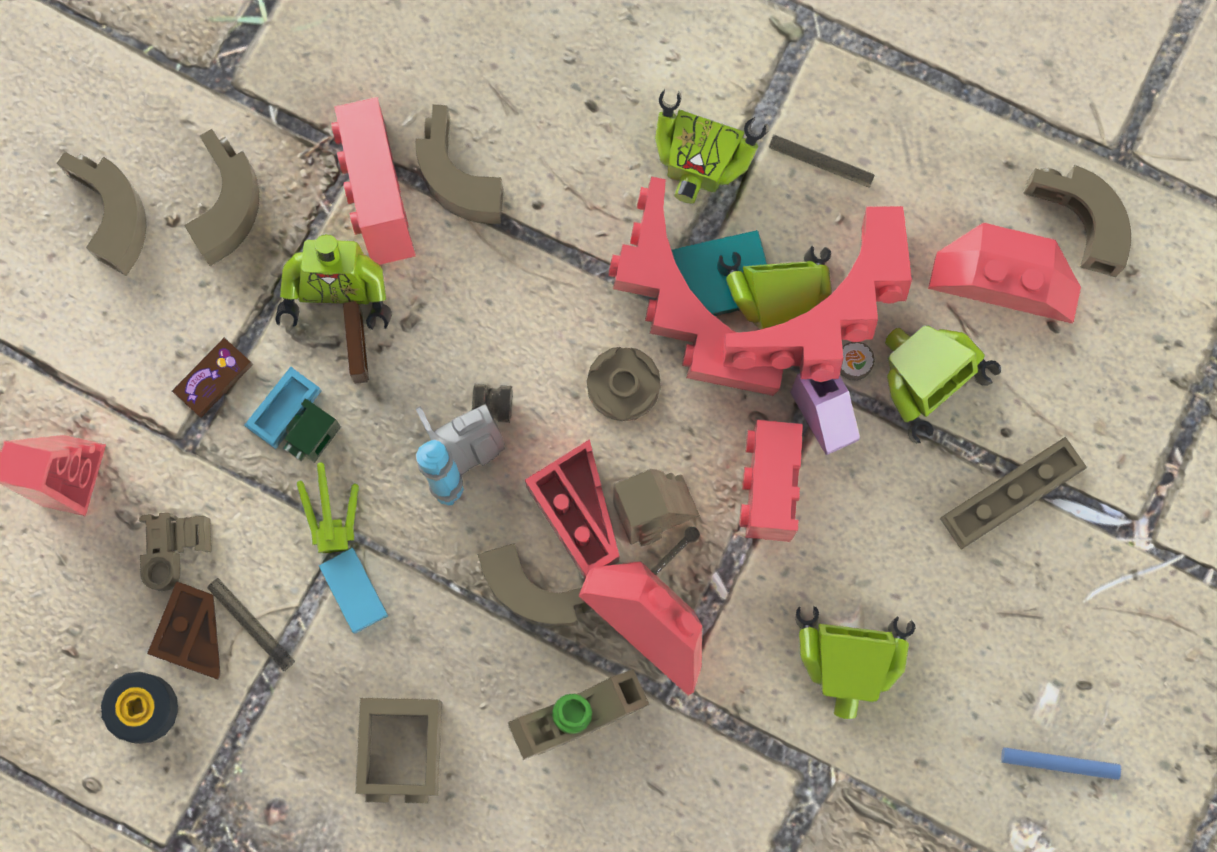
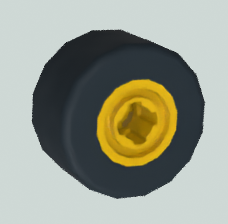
[101,672,178,744]

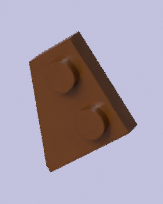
[147,581,221,680]

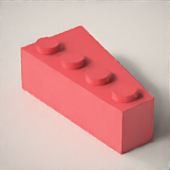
[331,97,416,265]
[0,435,106,516]

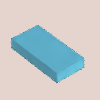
[244,367,322,449]
[319,548,388,634]

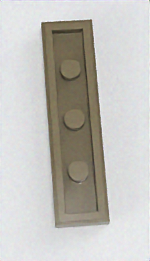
[940,436,1087,550]

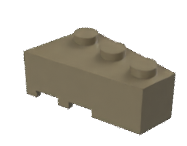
[613,469,700,547]

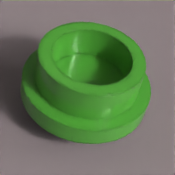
[552,694,592,734]

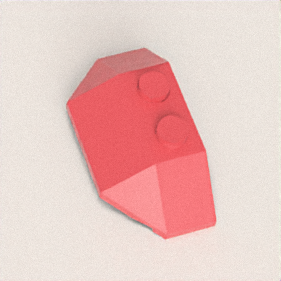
[928,223,1081,324]
[579,561,702,696]

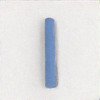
[1001,747,1121,780]

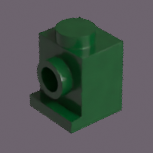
[283,398,341,463]

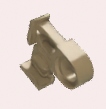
[139,512,211,591]

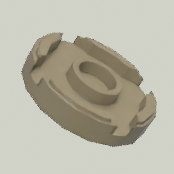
[587,347,661,421]

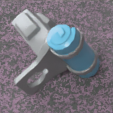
[416,404,505,506]

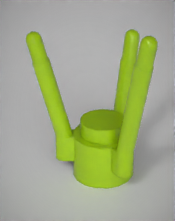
[297,462,359,553]

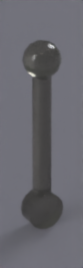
[651,527,700,575]

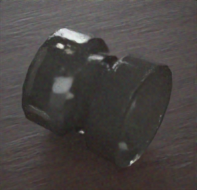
[472,383,513,423]

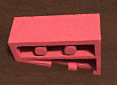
[739,420,803,542]
[525,439,619,579]

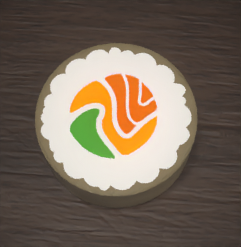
[840,342,875,380]

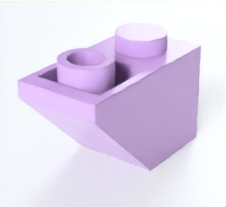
[790,373,860,455]

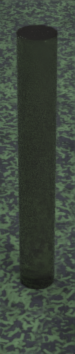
[768,134,875,188]
[207,578,295,671]

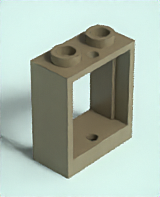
[355,698,442,803]

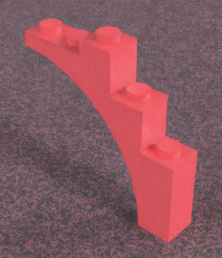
[608,176,783,396]
[723,206,912,382]

